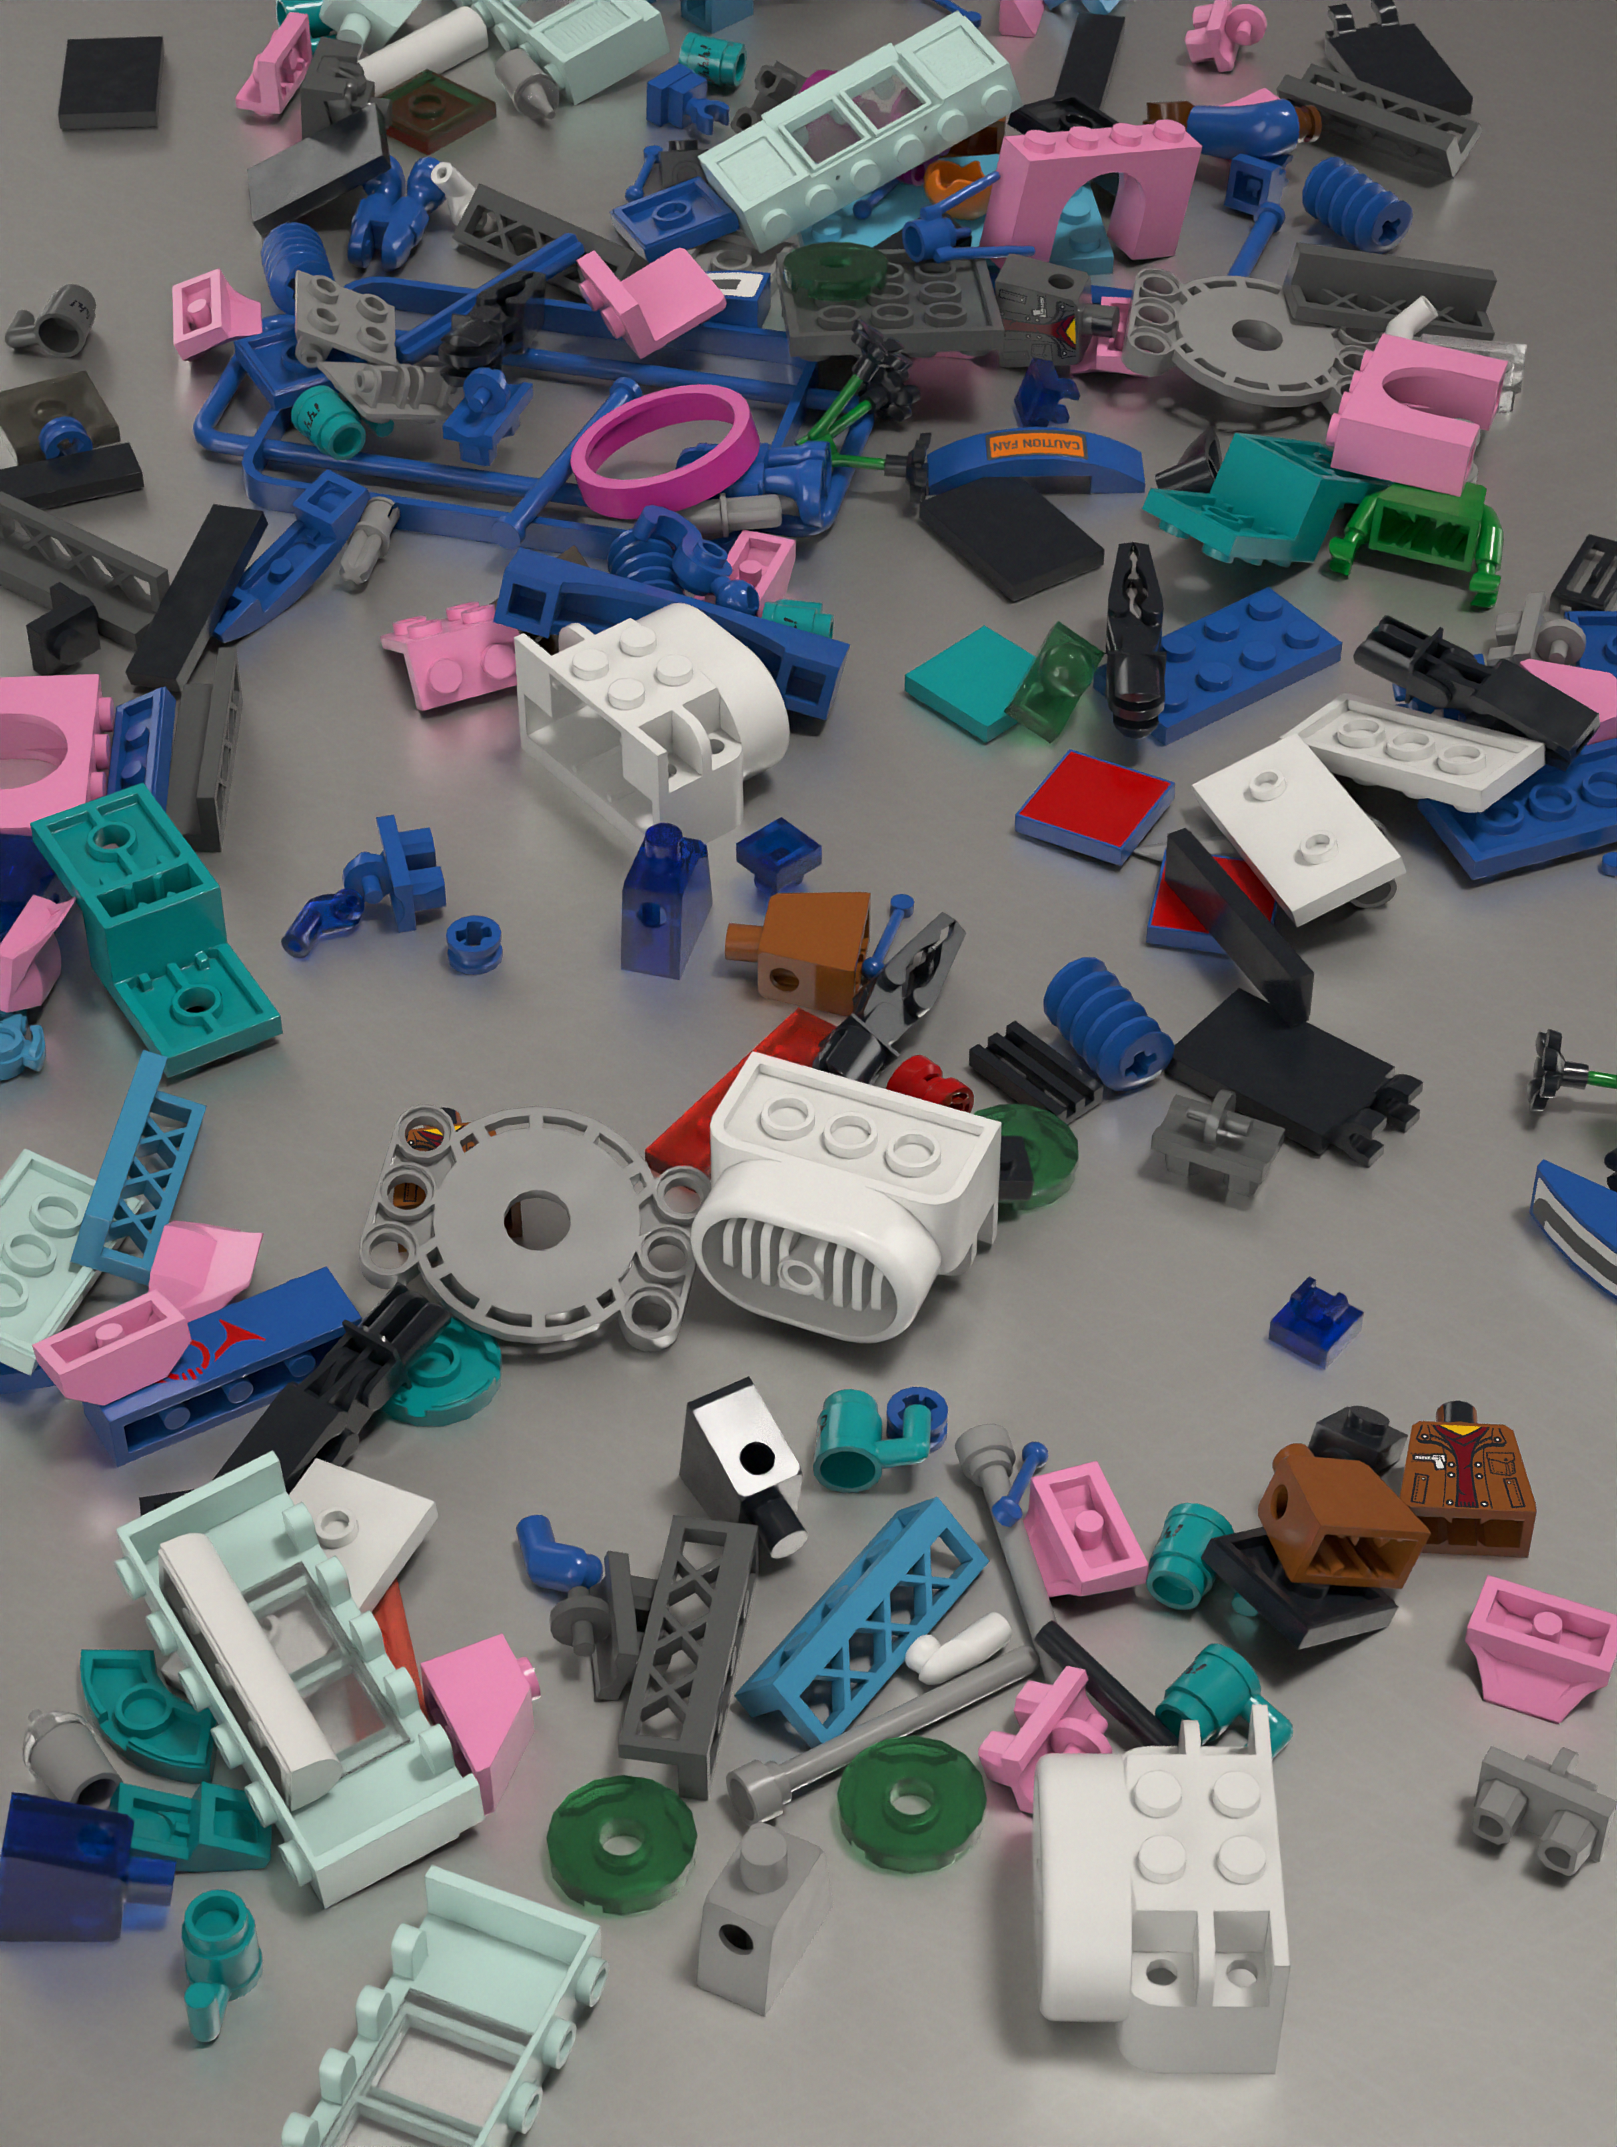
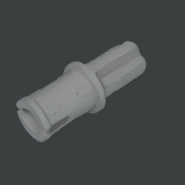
[676,493,782,537]
[339,496,400,585]

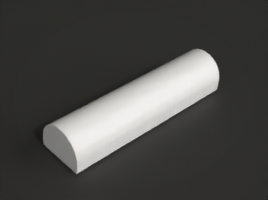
[357,6,489,100]
[158,1533,343,1812]

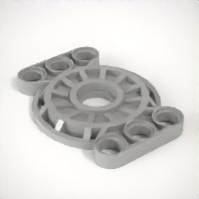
[1121,268,1384,415]
[359,1104,712,1352]

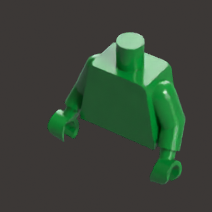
[1329,482,1504,608]

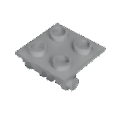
[295,270,396,368]
[317,362,458,424]

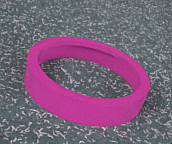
[570,384,760,519]

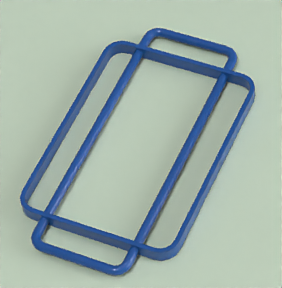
[192,277,875,560]

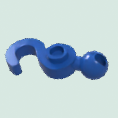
[632,505,760,616]

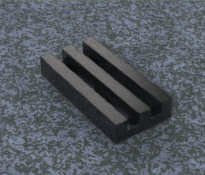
[1549,534,1617,613]
[969,1021,1103,1131]

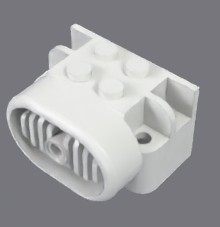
[514,603,789,867]
[690,1051,1002,1343]
[1033,1704,1290,2074]

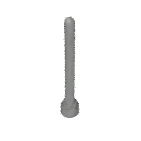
[955,1424,1064,1685]
[726,1646,1040,1826]

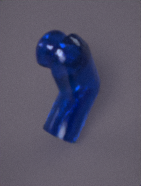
[281,888,365,958]

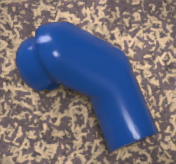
[516,1515,603,1593]

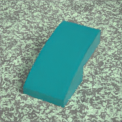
[106,1781,272,1872]

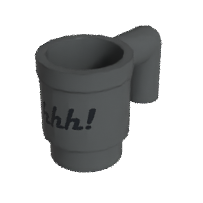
[5,284,96,358]

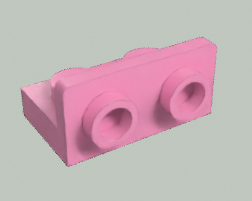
[235,12,312,115]

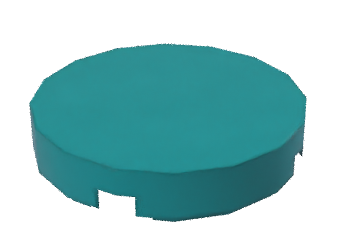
[381,1318,502,1426]

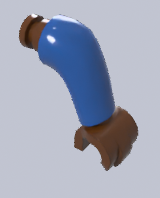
[1143,99,1322,160]

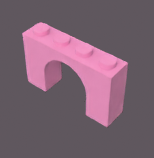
[979,119,1203,269]
[1326,333,1508,497]
[0,674,115,874]

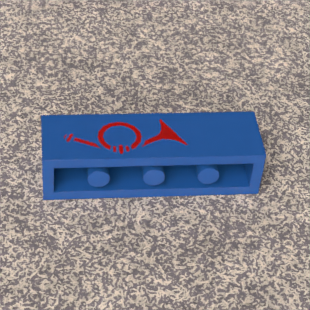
[82,1266,362,1468]

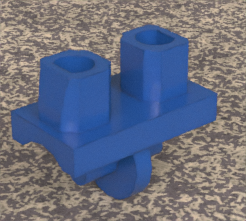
[442,368,534,466]
[342,815,447,933]

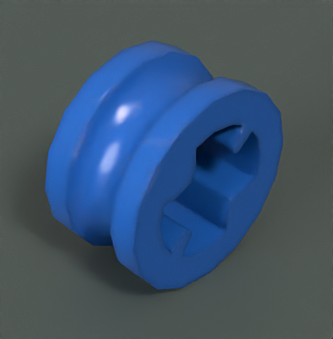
[39,416,93,459]
[446,915,503,975]
[886,1387,948,1454]

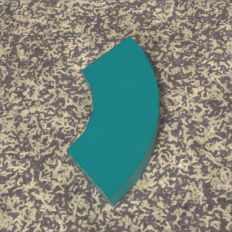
[80,1649,219,1784]

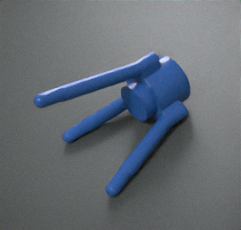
[902,171,1035,264]

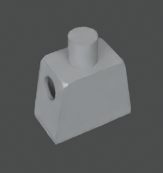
[697,1822,833,2016]

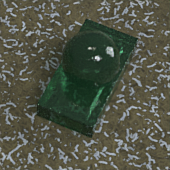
[1003,621,1105,744]

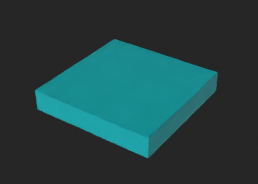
[904,625,1067,743]

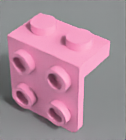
[576,248,727,360]
[380,601,520,711]

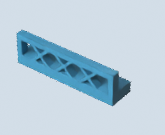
[70,1050,207,1286]
[734,1496,989,1749]

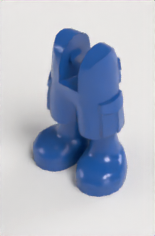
[347,154,446,271]
[676,441,832,527]

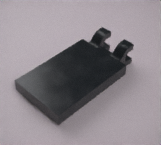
[1325,0,1473,122]
[1164,988,1423,1168]

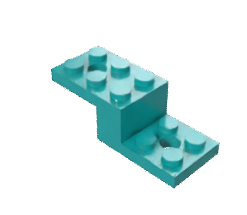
[1142,433,1394,567]
[30,783,283,1078]

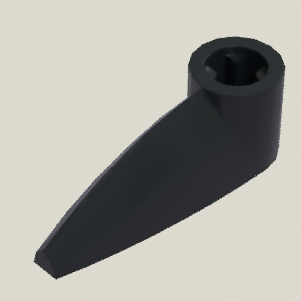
[1155,426,1223,494]

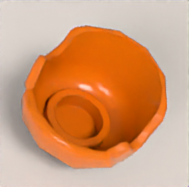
[923,160,996,220]

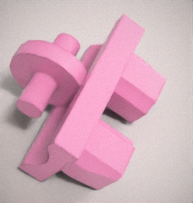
[1185,0,1267,73]
[978,1666,1113,1814]

